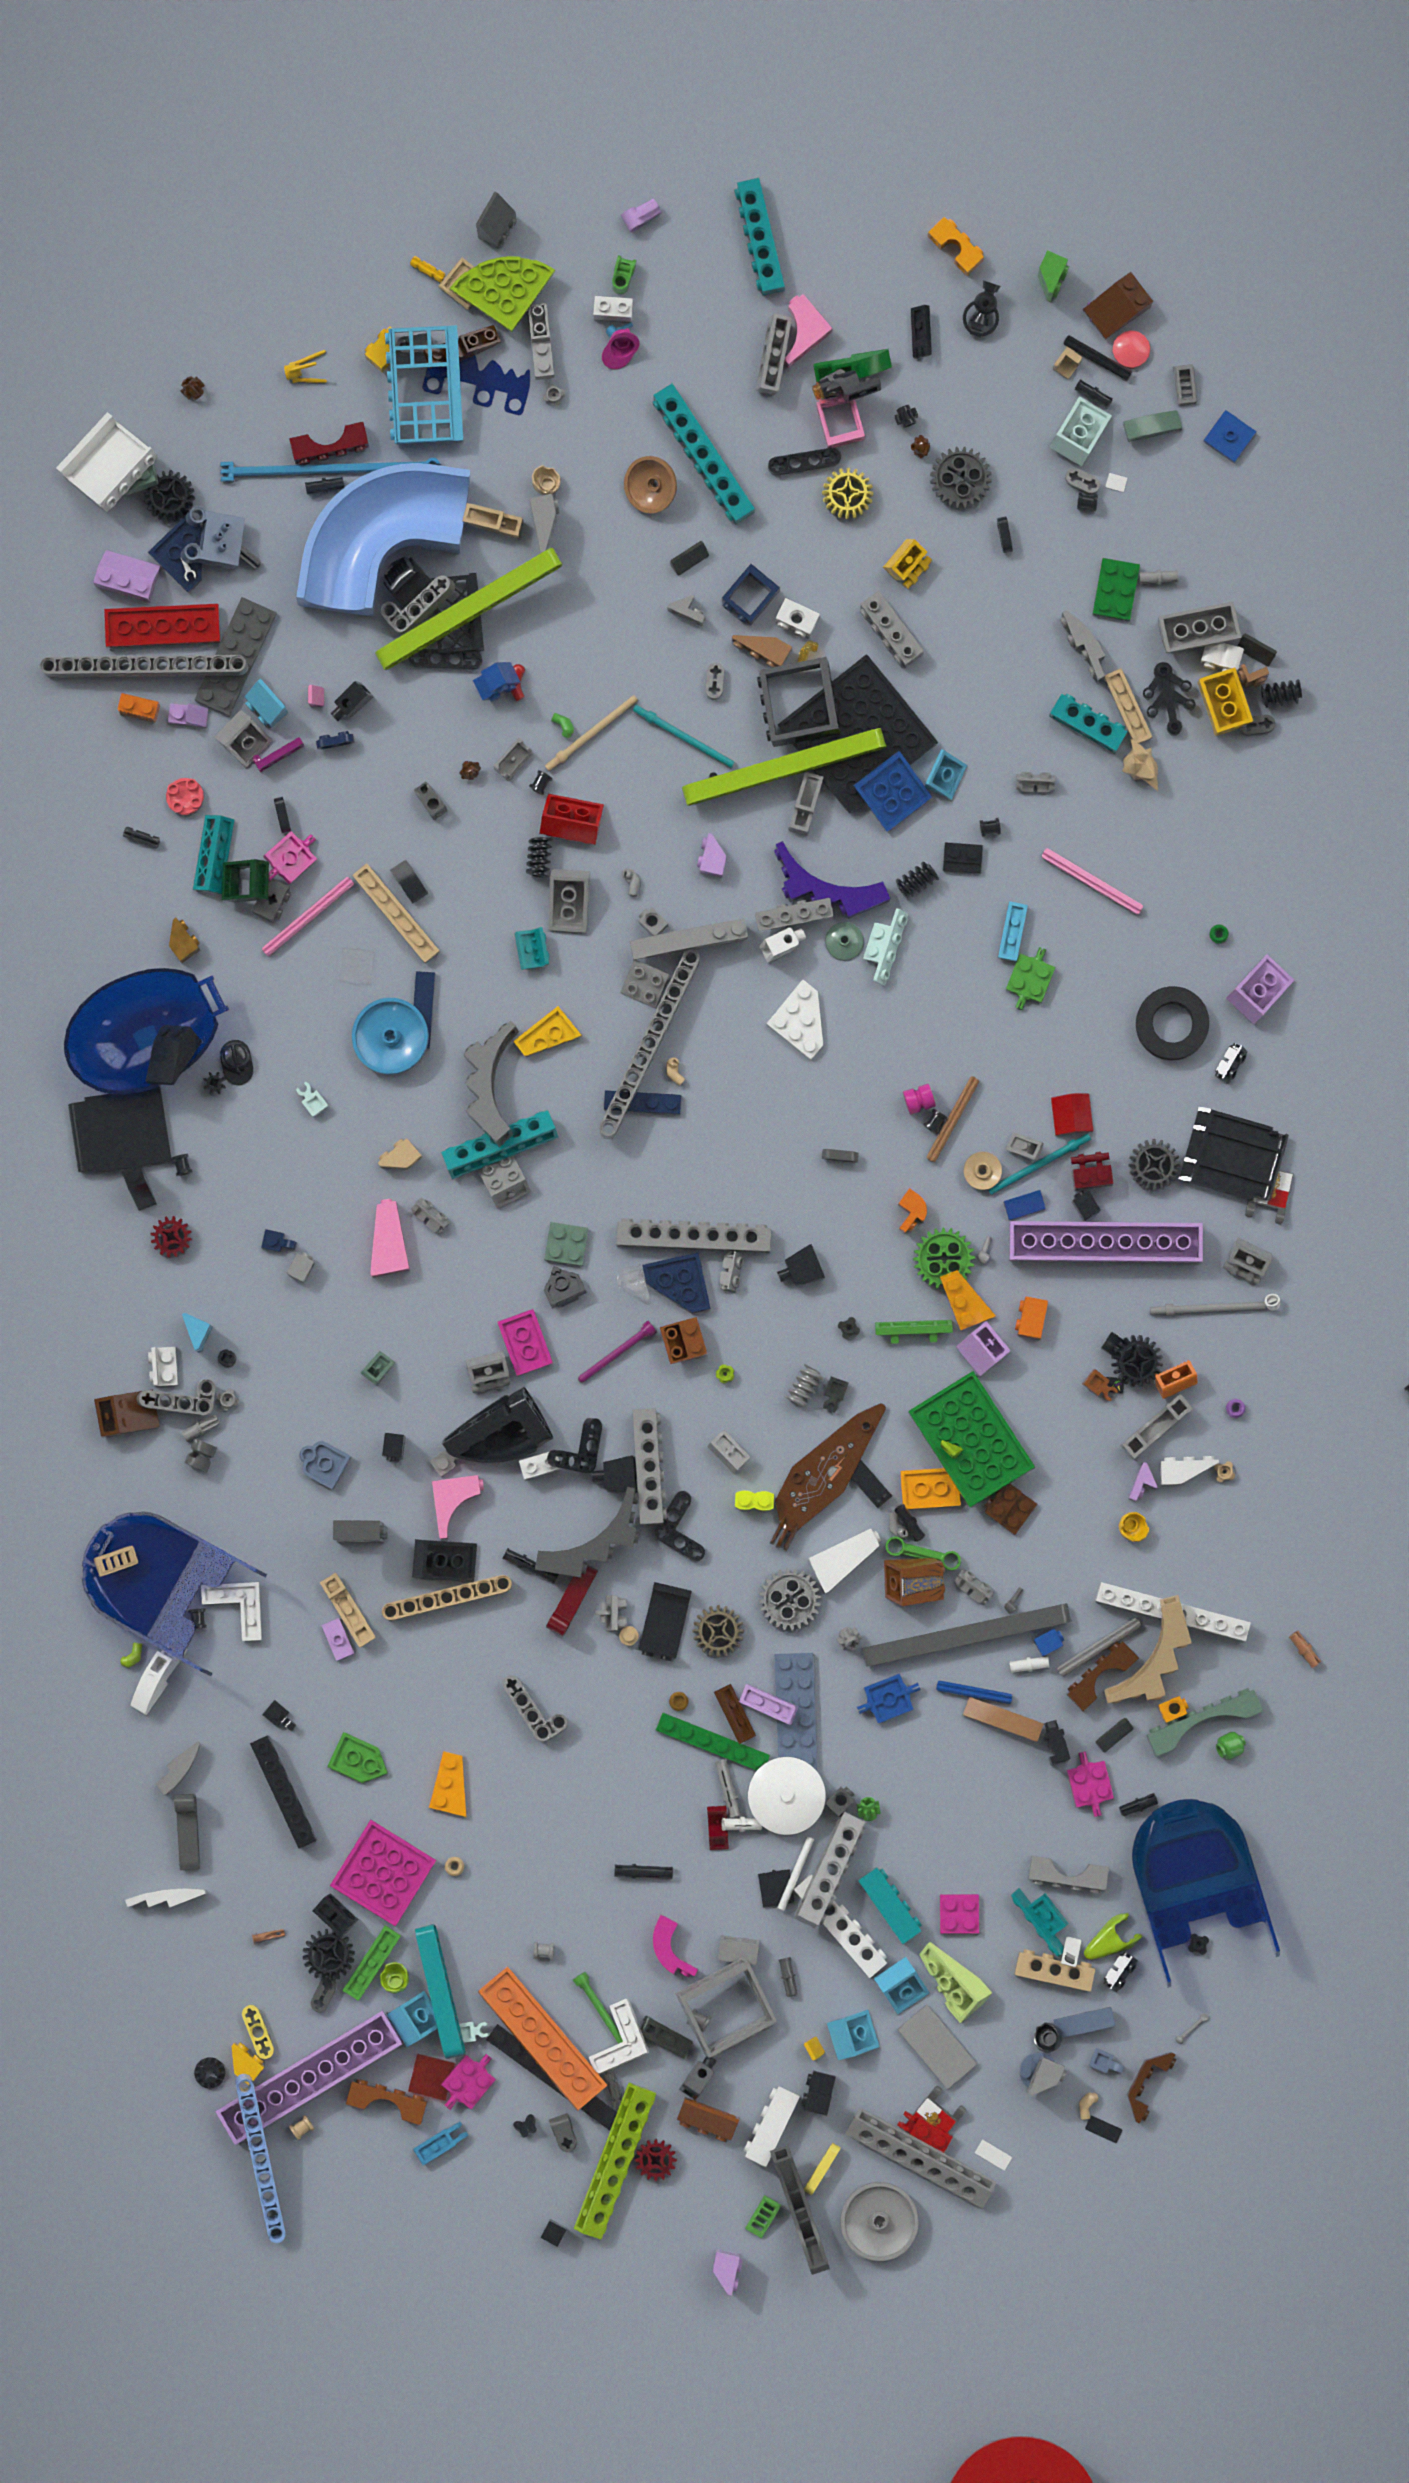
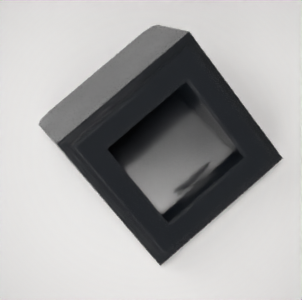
[1101,1332,1125,1356]

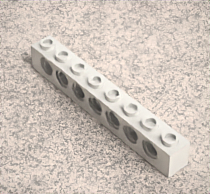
[1095,1582,1251,1642]

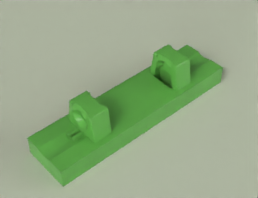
[875,1320,953,1344]

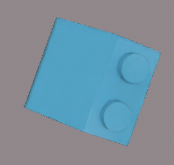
[245,678,288,728]
[874,1957,930,2014]
[387,1991,437,2047]
[827,2010,880,2060]

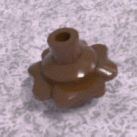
[911,435,930,458]
[459,761,481,780]

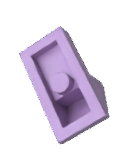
[168,703,209,728]
[1128,1462,1158,1501]

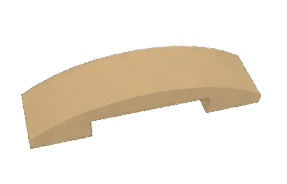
[320,1573,376,1648]

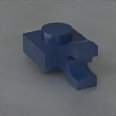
[261,1229,297,1252]

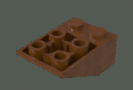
[94,1389,160,1438]

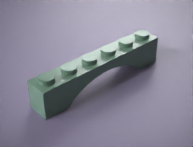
[1146,1688,1263,1756]

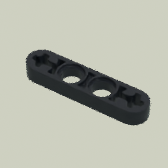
[768,448,841,475]
[408,649,482,669]

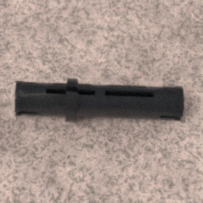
[502,1548,559,1584]
[614,1864,673,1879]

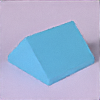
[925,749,967,799]
[182,1313,213,1353]

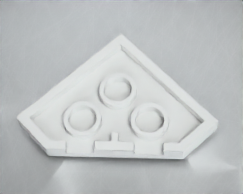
[767,980,823,1060]

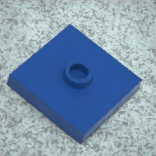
[1203,410,1257,463]

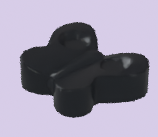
[513,2114,537,2138]

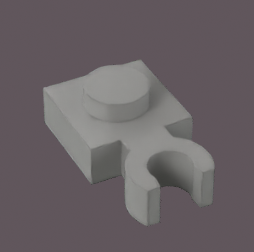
[430,1450,461,1477]

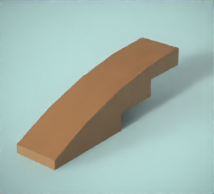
[963,1697,1044,1742]

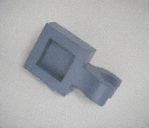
[1089,2048,1124,2073]

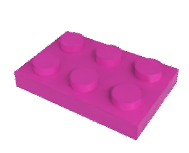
[497,1309,553,1376]

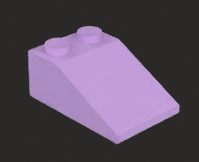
[1226,954,1294,1024]

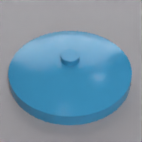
[352,998,429,1075]

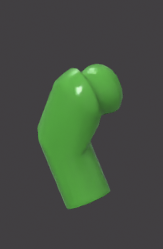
[551,713,574,738]

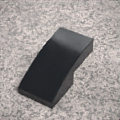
[390,860,428,904]

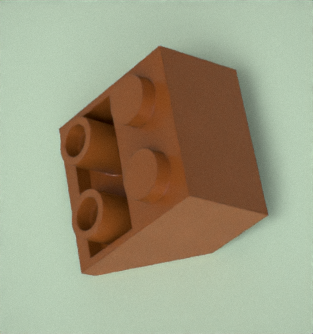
[660,1317,707,1364]

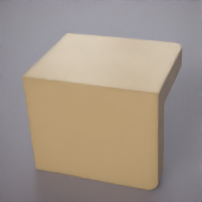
[1053,347,1082,379]

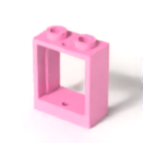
[816,394,865,448]

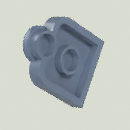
[299,1441,352,1490]

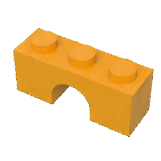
[927,217,984,276]

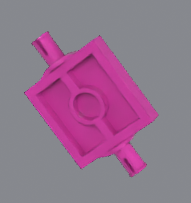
[263,831,317,884]
[1066,1751,1114,1817]
[441,2054,496,2110]

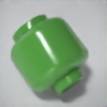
[1216,1732,1246,1760]

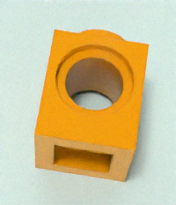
[1157,1696,1189,1723]

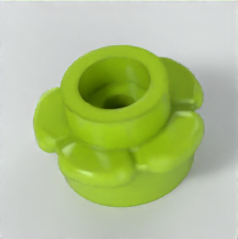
[716,1364,734,1383]

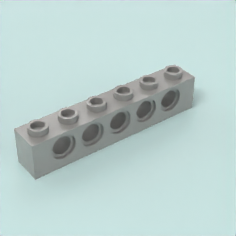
[633,1408,667,1527]
[794,1812,865,1928]

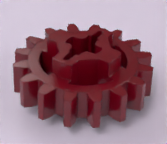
[150,1216,192,1258]
[635,2138,677,2181]

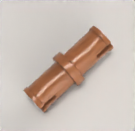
[1289,1630,1321,1668]

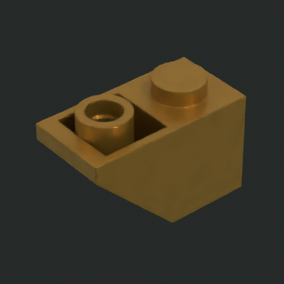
[169,917,200,963]

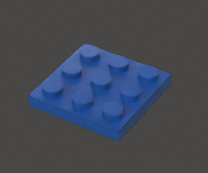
[853,751,932,832]

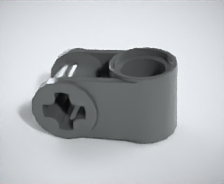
[549,2113,577,2152]

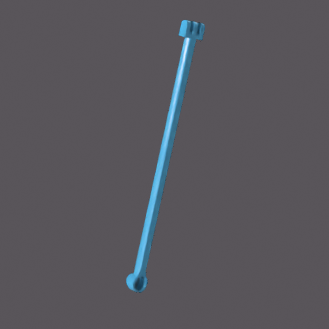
[220,458,440,482]

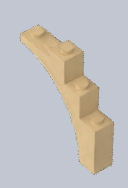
[1104,1595,1191,1704]

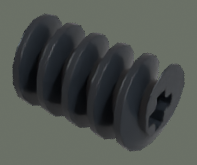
[1261,679,1302,708]
[526,837,553,878]
[896,862,939,900]

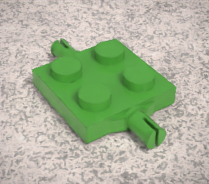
[1006,947,1056,1010]

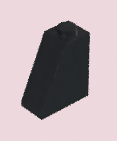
[122,1164,157,1211]

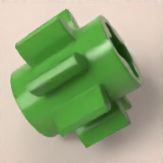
[857,1797,881,1821]

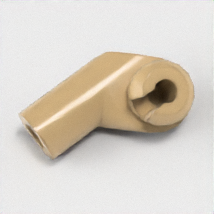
[666,1057,685,1086]

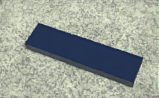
[413,971,435,1049]

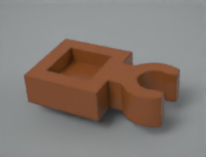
[1082,1369,1118,1401]

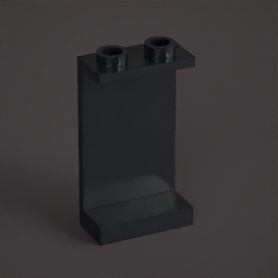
[638,1582,692,1661]

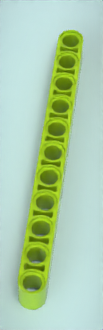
[375,548,563,670]
[681,728,886,806]

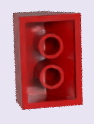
[539,793,604,845]

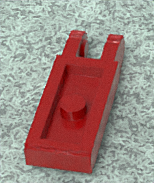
[897,2111,953,2153]

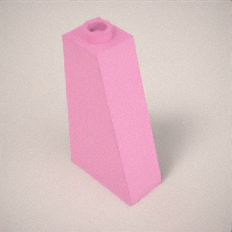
[371,1199,410,1277]

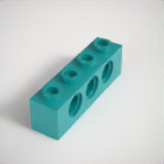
[1049,694,1128,754]

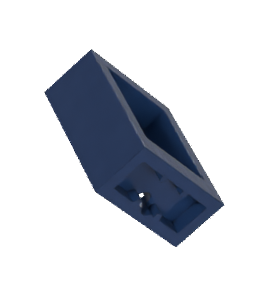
[722,564,780,625]

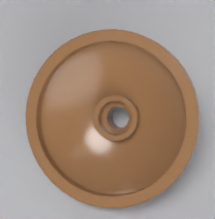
[624,456,677,513]

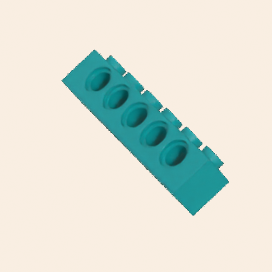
[734,178,785,296]
[441,1110,559,1179]

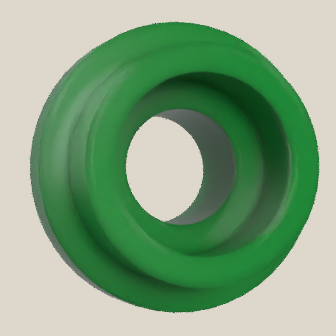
[1209,924,1229,944]

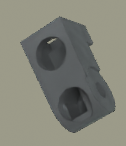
[414,781,448,820]

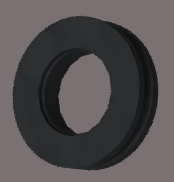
[1136,986,1209,1060]

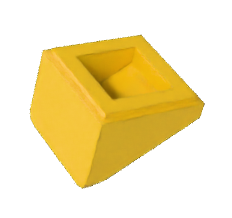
[804,2037,825,2061]

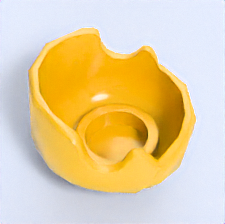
[1119,1512,1150,1542]

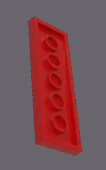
[104,604,220,648]

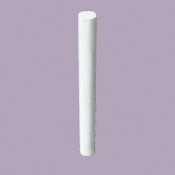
[778,1837,814,1911]

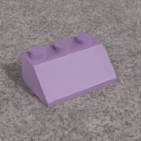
[93,550,161,602]

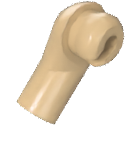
[1079,2092,1098,2120]

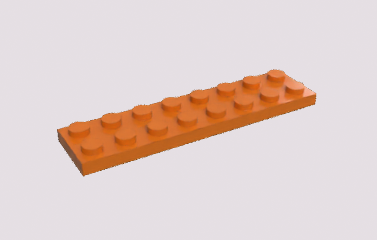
[478,1966,608,2111]

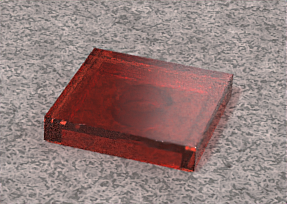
[408,2053,455,2101]

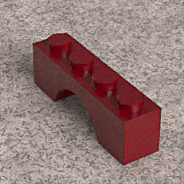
[289,422,369,465]

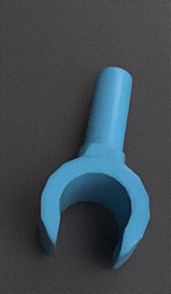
[606,322,633,337]

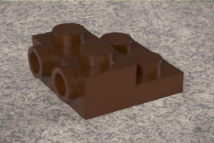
[984,1484,1037,1535]

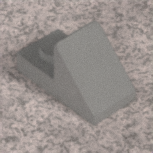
[668,595,705,626]
[1006,1132,1044,1162]

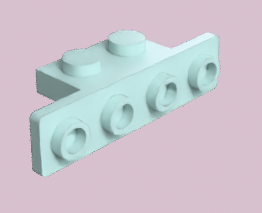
[863,909,908,986]

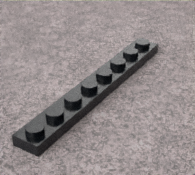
[486,2024,617,2131]

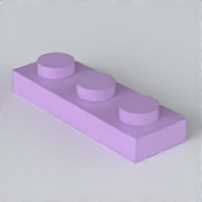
[739,1684,798,1725]

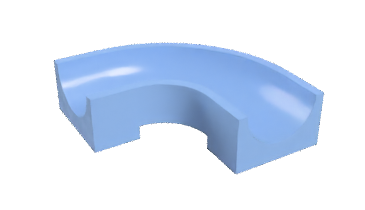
[296,463,471,617]

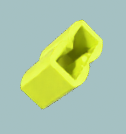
[735,1490,774,1511]

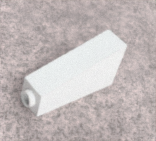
[808,1529,881,1593]

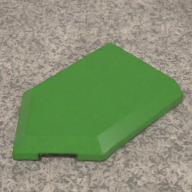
[327,1732,388,1783]

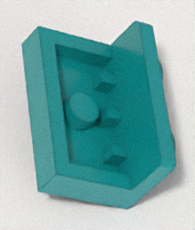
[514,927,550,970]

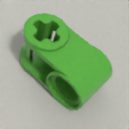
[612,255,637,294]

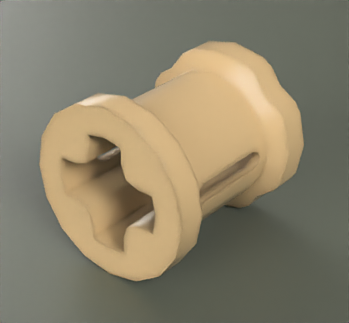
[289,2115,315,2140]

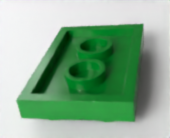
[1092,558,1140,621]

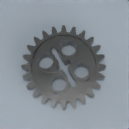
[930,447,992,509]

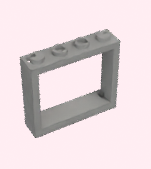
[675,1957,777,2058]

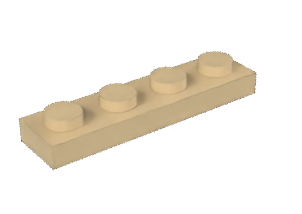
[1104,668,1152,744]

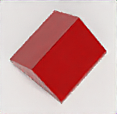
[1051,1093,1093,1136]

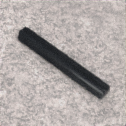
[1063,335,1132,380]

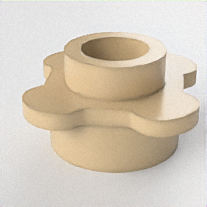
[1214,1461,1235,1482]

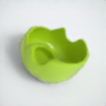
[380,1962,409,1994]

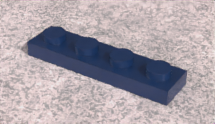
[604,1090,681,1115]

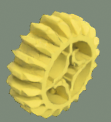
[822,468,873,519]

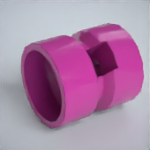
[903,1084,936,1115]

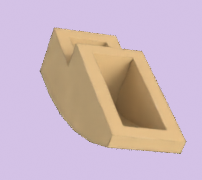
[462,503,523,539]

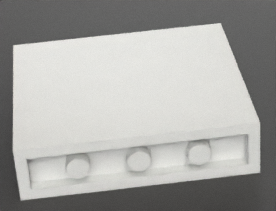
[56,412,158,512]

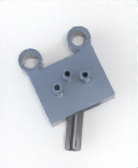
[181,506,262,570]

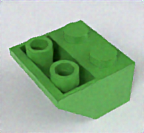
[1038,250,1070,302]

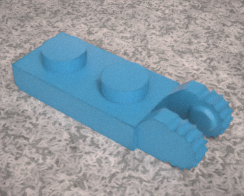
[413,2121,468,2165]

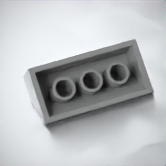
[1157,601,1241,653]

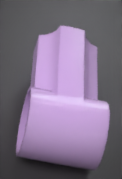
[621,198,661,232]

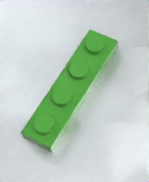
[342,1925,401,2001]

